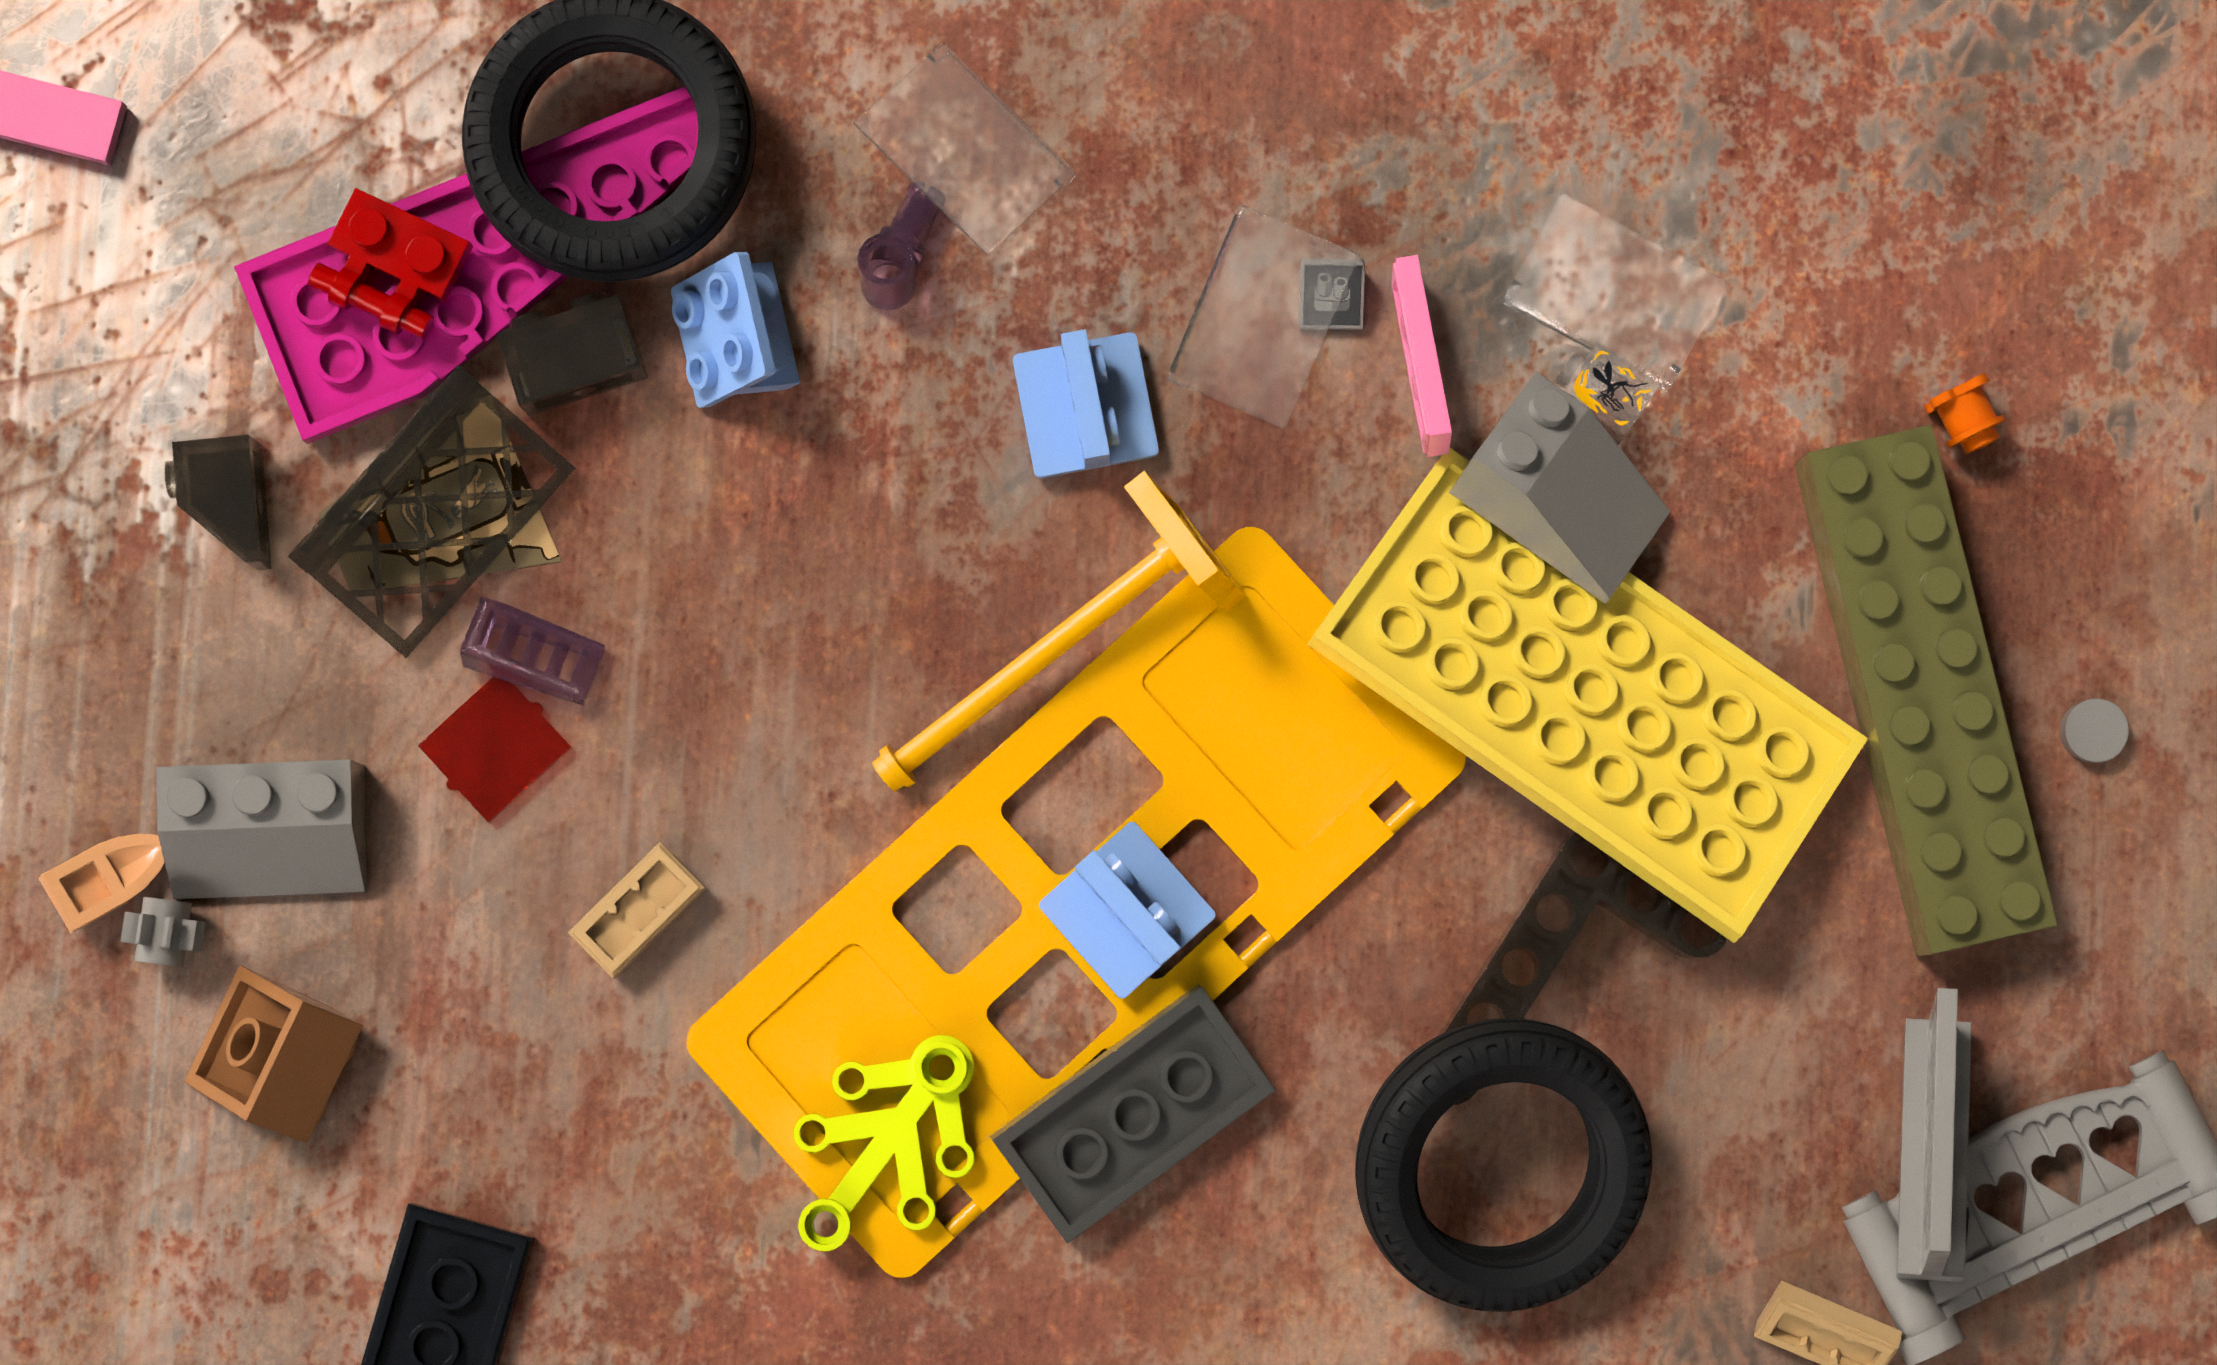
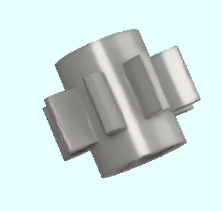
[120,897,206,967]

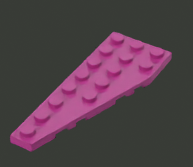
[234,87,698,444]

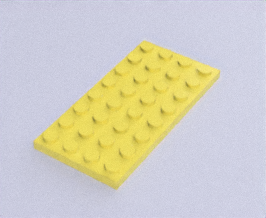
[1307,448,1868,943]

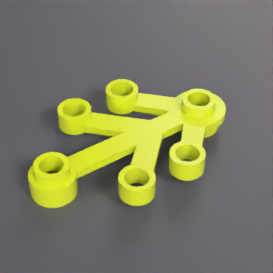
[793,1035,975,1251]

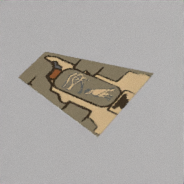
[318,384,562,594]

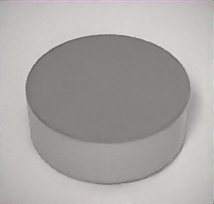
[2060,699,2129,763]

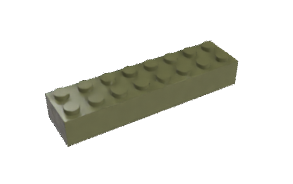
[1794,424,2057,956]

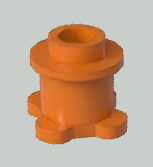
[1924,373,2006,455]

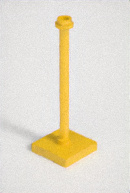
[872,471,1247,792]

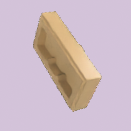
[568,842,707,979]
[1754,1281,1902,1365]

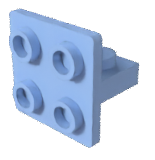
[671,252,800,408]
[1013,329,1159,479]
[1039,822,1215,999]

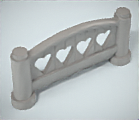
[1841,1050,2217,1365]

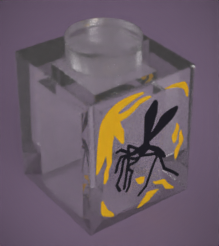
[1555,342,1661,445]

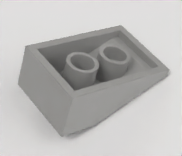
[1449,371,1670,604]

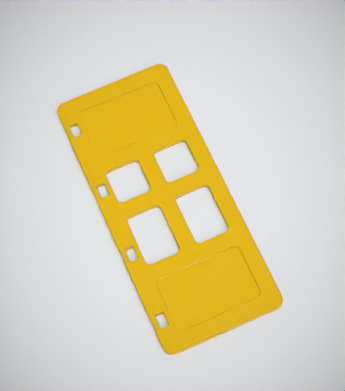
[687,527,1466,1278]

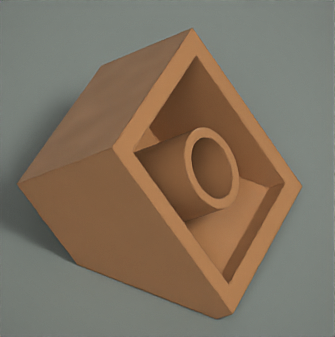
[184,965,363,1143]

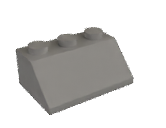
[156,760,367,900]

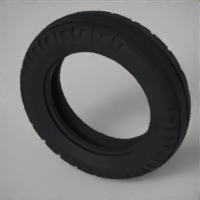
[462,0,756,282]
[1355,1018,1652,1312]

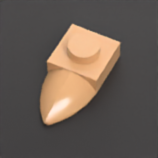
[38,834,164,934]

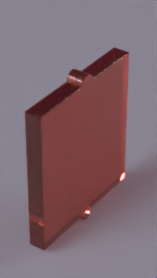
[418,670,572,823]

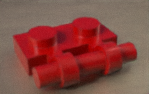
[308,188,473,339]

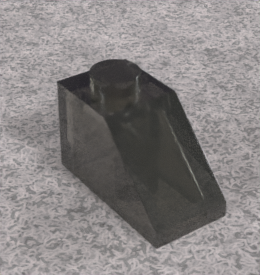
[164,435,272,570]

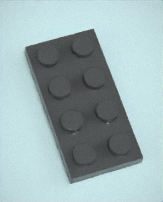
[990,984,1276,1244]

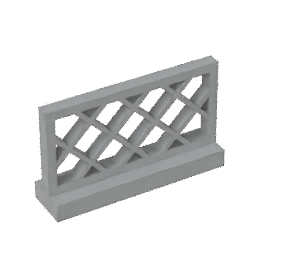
[1896,988,1971,1283]

